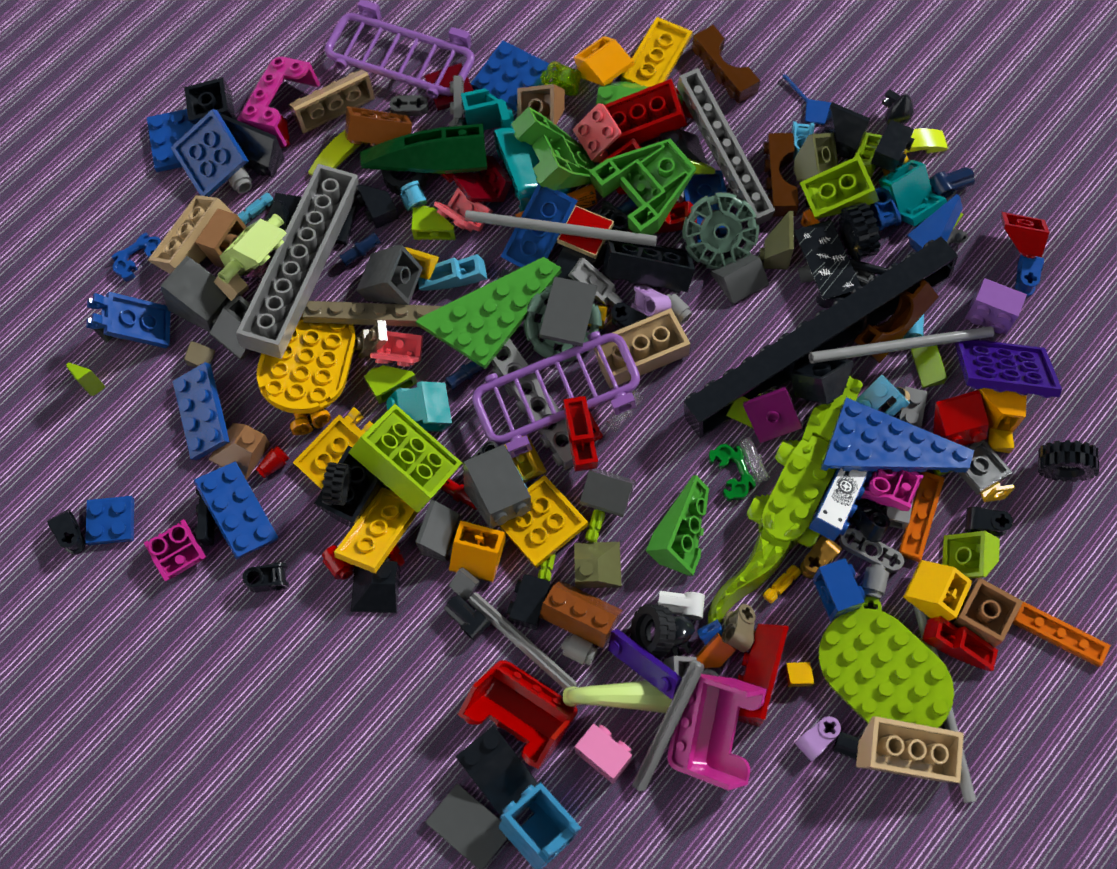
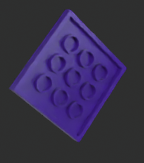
[955,339,1062,398]

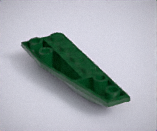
[361,124,487,174]

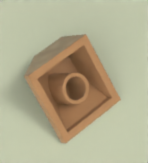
[517,84,565,125]
[209,423,270,480]

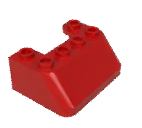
[457,660,578,769]

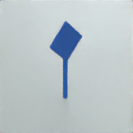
[782,74,832,125]

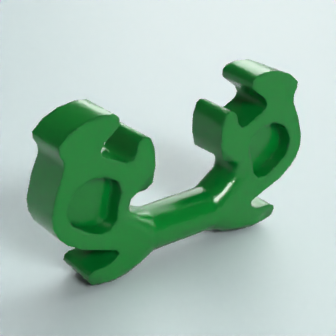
[709,444,756,502]

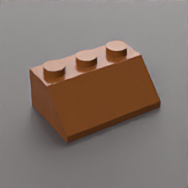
[345,106,412,146]
[540,580,623,648]

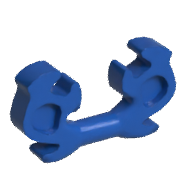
[111,233,161,281]

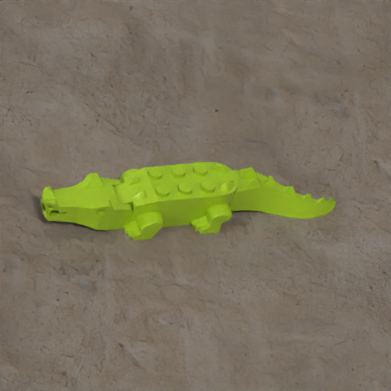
[708,376,863,624]

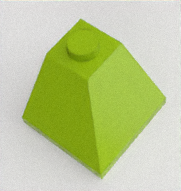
[942,531,1000,579]

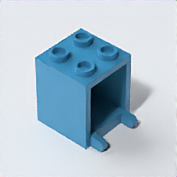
[498,782,581,869]

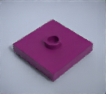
[743,387,802,443]

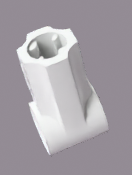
[658,591,705,620]

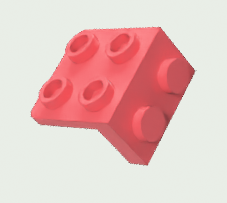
[572,103,621,163]
[433,188,493,232]
[370,331,424,367]

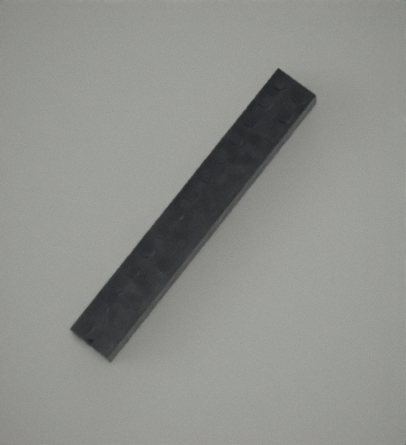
[683,237,958,438]

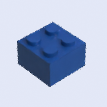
[812,558,865,622]

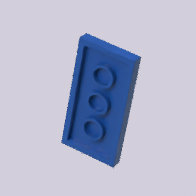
[500,183,578,268]
[173,362,230,461]
[194,461,279,560]

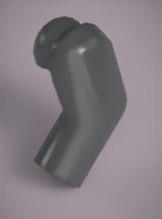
[947,229,968,244]

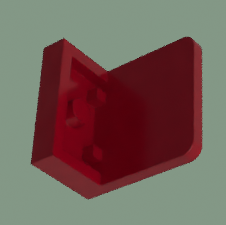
[452,156,513,203]

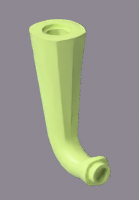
[563,680,672,713]

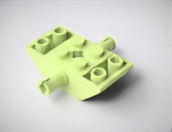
[217,214,287,284]

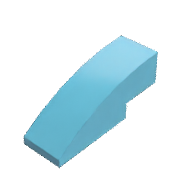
[418,254,487,291]

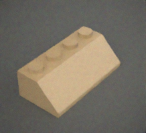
[289,70,375,134]
[148,195,233,274]
[593,308,690,388]
[856,716,964,783]

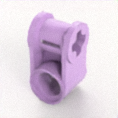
[631,285,671,316]
[795,716,841,762]

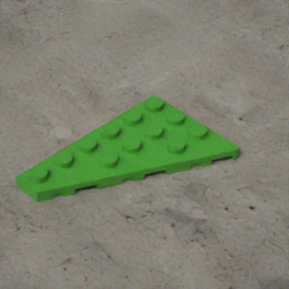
[416,257,561,369]

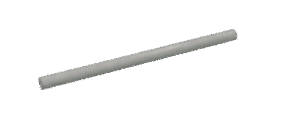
[465,210,657,247]
[809,326,994,363]
[913,605,977,803]

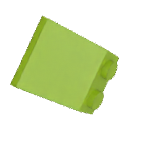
[800,155,879,219]

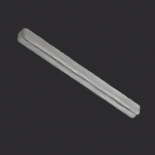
[468,592,577,689]
[633,660,704,791]

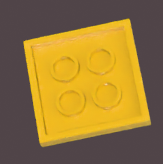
[498,475,589,568]

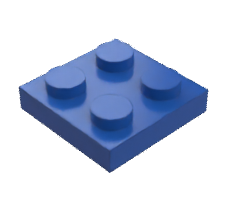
[85,496,134,545]

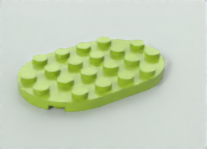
[819,609,954,728]

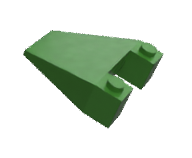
[511,107,596,191]
[589,139,696,235]

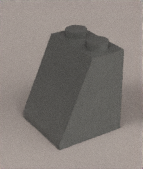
[356,245,423,305]
[160,256,231,332]
[463,445,531,528]

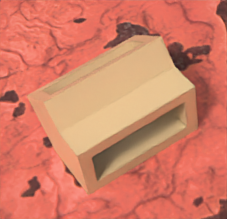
[214,274,249,301]

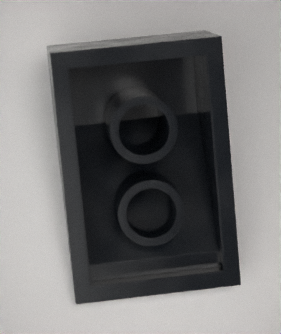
[455,725,538,816]

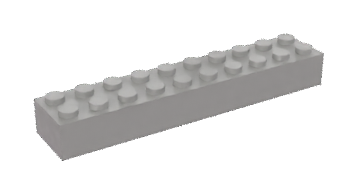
[236,164,359,359]

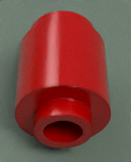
[322,545,354,580]

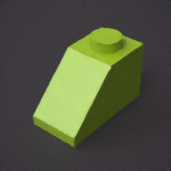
[411,206,456,240]
[364,365,417,405]

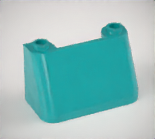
[494,128,571,212]

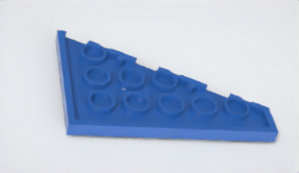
[821,397,974,473]

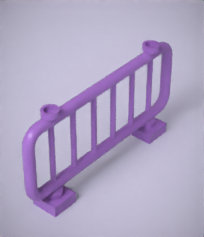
[325,0,475,99]
[472,331,640,458]

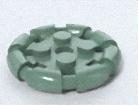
[682,192,759,269]
[523,285,602,362]

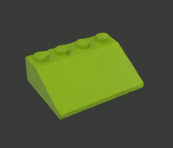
[348,404,462,513]

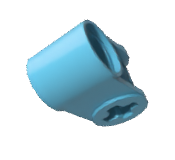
[791,121,814,159]
[400,181,427,211]

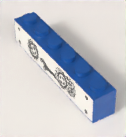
[809,468,873,541]

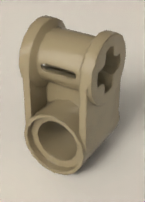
[722,604,756,653]

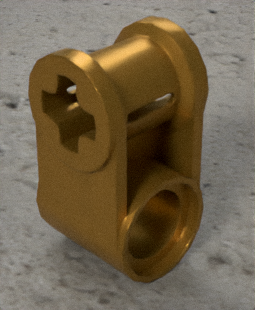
[800,536,842,579]

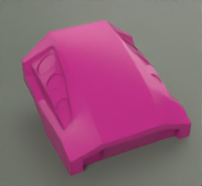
[861,469,923,511]
[144,519,206,582]

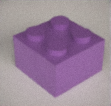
[965,278,1027,335]

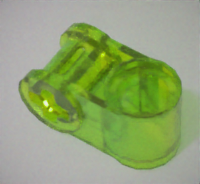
[541,61,581,96]

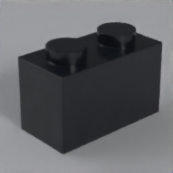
[871,120,915,173]
[507,574,551,631]

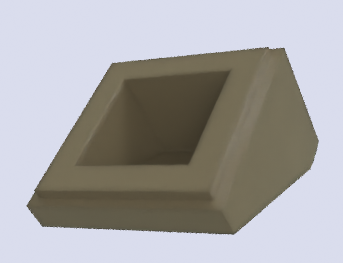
[184,341,215,368]

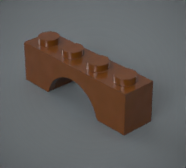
[692,25,760,104]
[763,133,799,217]
[854,280,939,363]

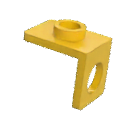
[981,483,1015,502]

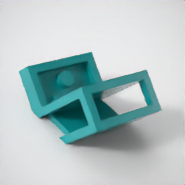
[461,88,514,130]
[879,160,947,226]
[386,381,452,432]

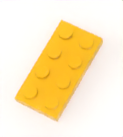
[621,17,693,87]
[334,487,418,574]

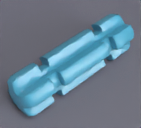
[237,192,274,224]

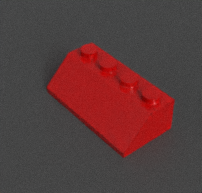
[605,78,688,154]
[737,624,789,727]

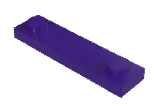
[608,629,682,700]

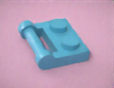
[856,375,910,416]

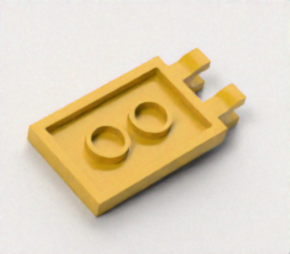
[292,407,373,490]

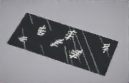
[794,220,861,300]

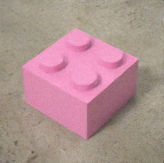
[575,723,632,784]

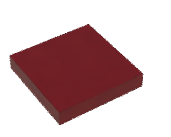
[424,63,473,111]

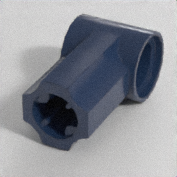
[929,167,975,198]

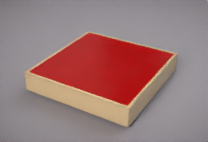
[557,205,614,259]

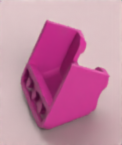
[236,57,320,147]
[667,674,766,790]

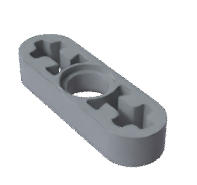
[839,528,904,573]

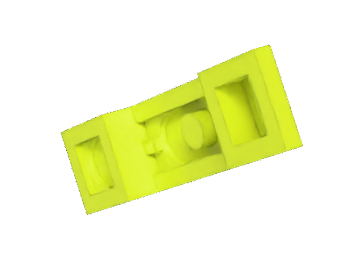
[865,129,948,160]
[308,130,368,176]

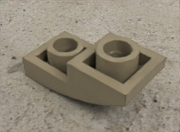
[355,320,388,358]

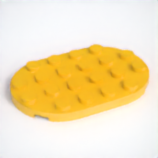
[256,314,356,414]

